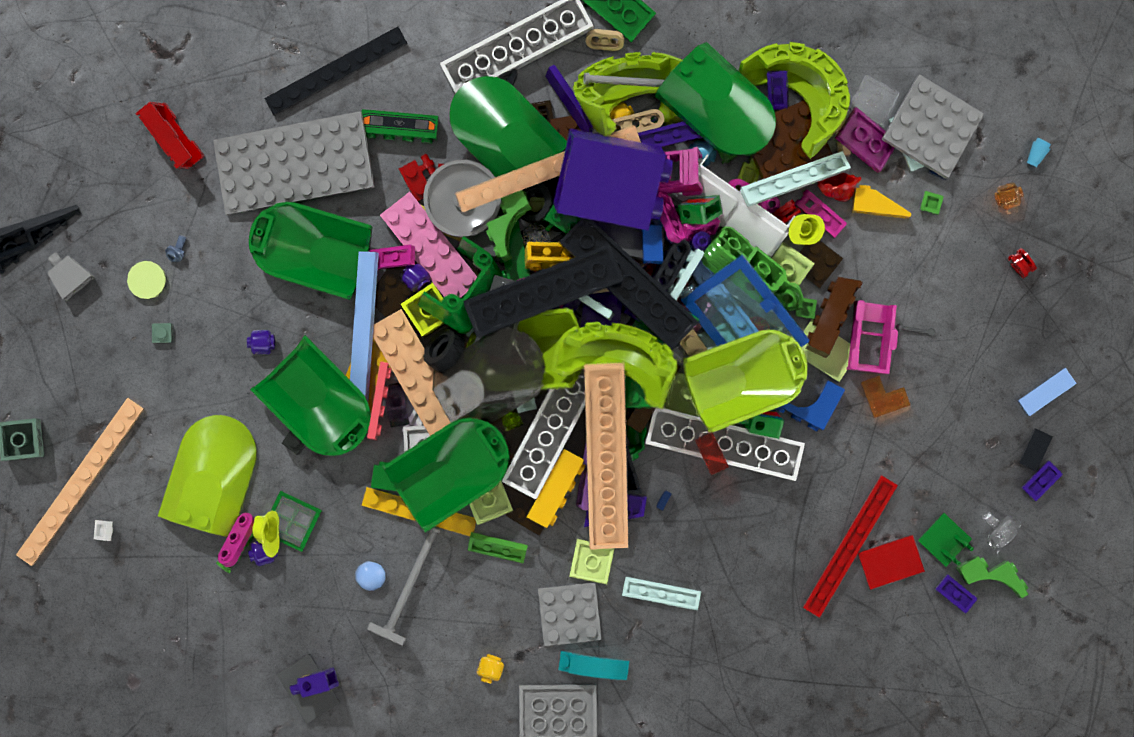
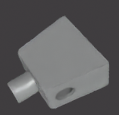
[47,252,94,300]

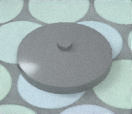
[424,160,501,237]

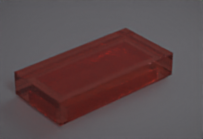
[695,432,729,475]

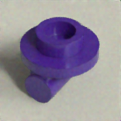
[689,231,711,251]

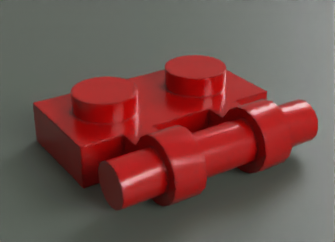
[399,154,436,202]

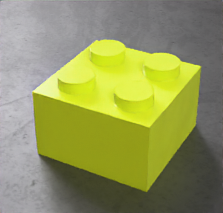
[401,283,445,338]

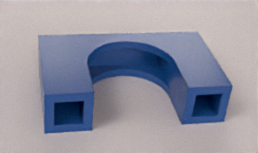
[775,380,845,432]

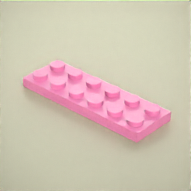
[380,192,477,298]

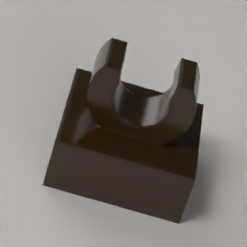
[532,100,554,120]

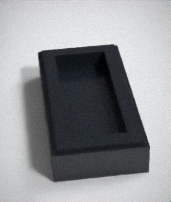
[1018,428,1053,471]

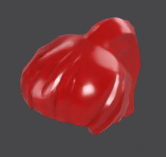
[817,173,862,202]

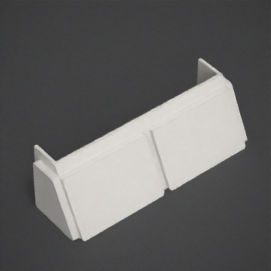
[676,154,796,258]

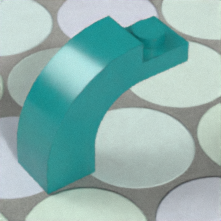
[558,651,629,680]

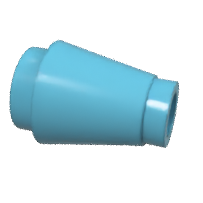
[1027,138,1051,167]

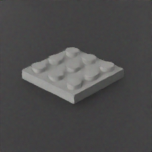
[538,582,602,646]

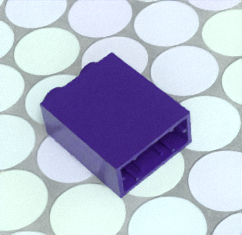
[553,129,673,230]

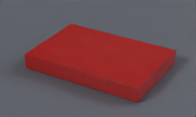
[858,535,925,590]

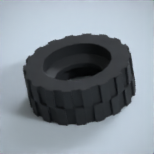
[520,182,556,225]
[423,328,465,372]

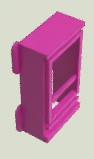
[657,147,703,196]
[846,300,898,374]

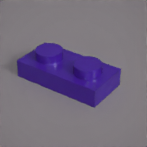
[767,71,789,110]
[1021,461,1063,501]
[935,574,978,614]

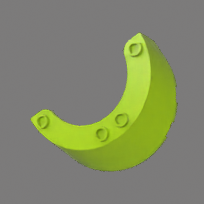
[739,42,850,159]
[573,52,682,136]
[551,322,677,409]

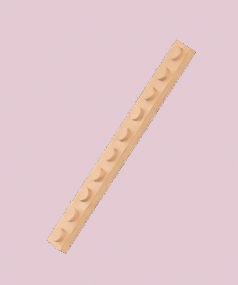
[455,125,640,212]
[16,398,144,566]

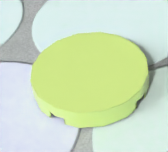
[127,261,166,299]

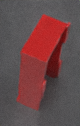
[135,102,205,169]

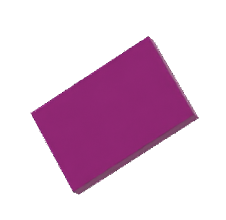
[835,107,895,173]

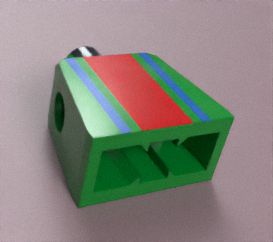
[675,195,723,224]
[738,409,784,439]

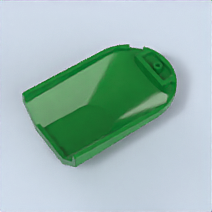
[655,42,776,156]
[449,76,567,178]
[249,202,373,300]
[250,335,371,456]
[383,418,509,533]

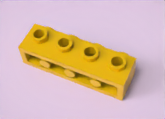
[525,242,574,271]
[527,449,586,528]

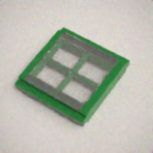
[271,491,322,552]

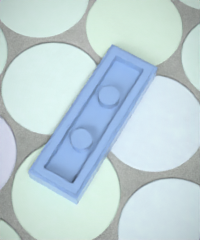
[1018,368,1077,416]

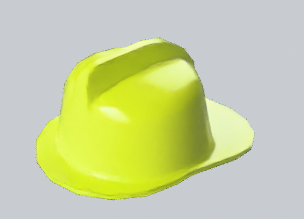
[788,214,825,245]
[253,511,280,558]

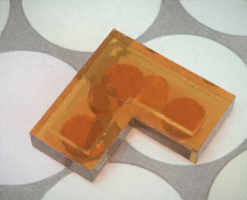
[861,376,910,418]

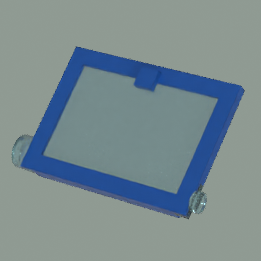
[679,254,810,347]

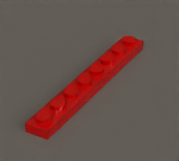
[803,475,898,618]

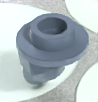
[165,235,186,262]

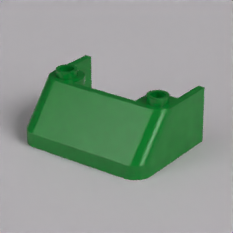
[418,236,503,334]

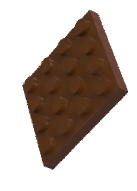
[751,100,833,180]

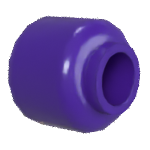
[402,264,431,292]
[247,330,275,355]
[248,541,277,566]

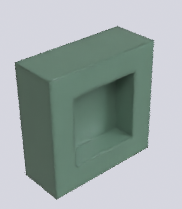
[152,323,172,343]

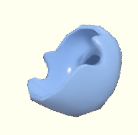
[355,561,386,591]

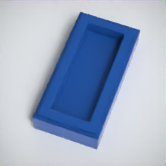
[641,225,663,264]

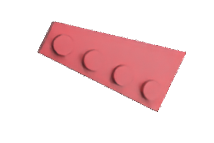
[367,362,392,441]

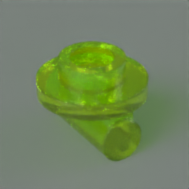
[502,412,523,431]

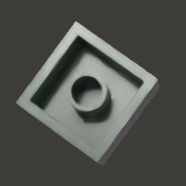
[0,418,44,461]

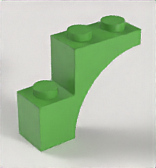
[486,190,532,262]
[956,556,1029,598]

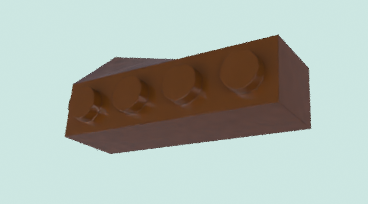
[805,277,863,358]

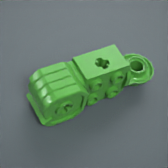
[701,226,803,311]

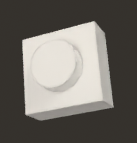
[94,520,113,541]

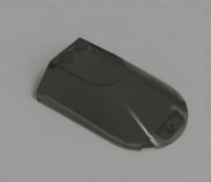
[432,327,545,424]

